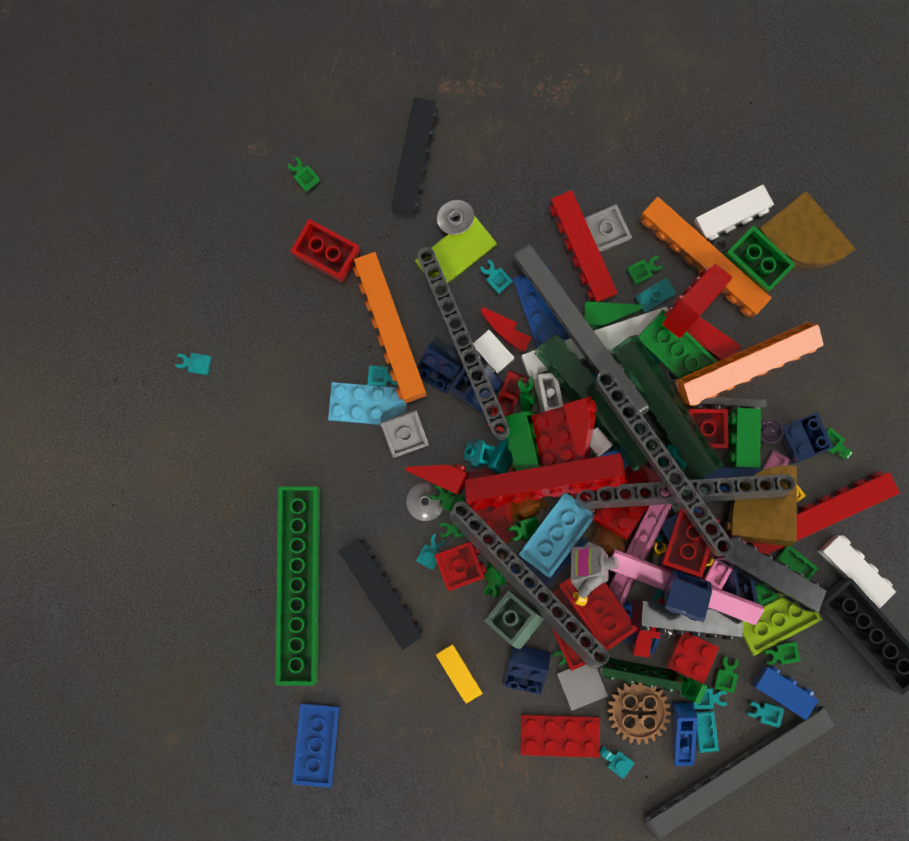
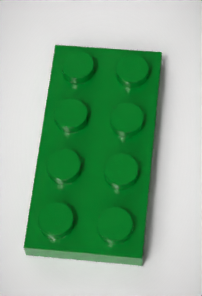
[636,309,718,379]

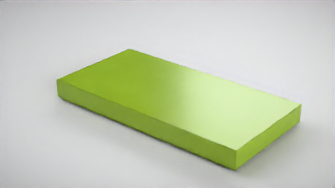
[415,216,497,291]
[743,597,822,656]

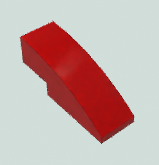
[480,307,532,354]
[487,370,527,432]
[630,598,665,658]

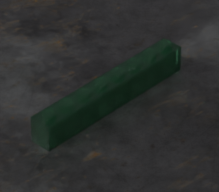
[534,334,655,472]
[611,334,723,480]

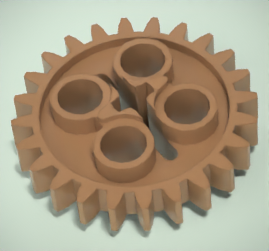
[606,682,671,745]

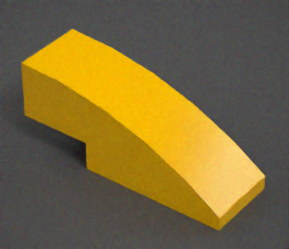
[436,643,483,704]

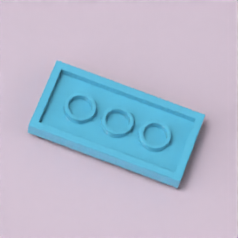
[328,382,407,425]
[518,493,595,578]

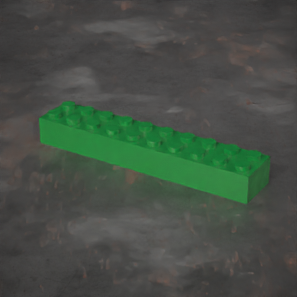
[276,487,320,685]

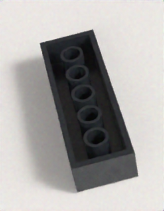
[820,577,909,695]

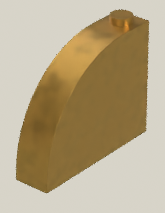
[758,191,855,268]
[725,465,797,547]

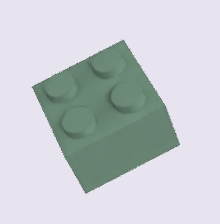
[484,590,544,649]

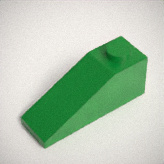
[583,301,643,331]

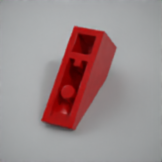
[563,396,597,460]
[405,463,470,494]

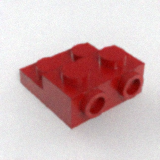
[435,542,487,591]

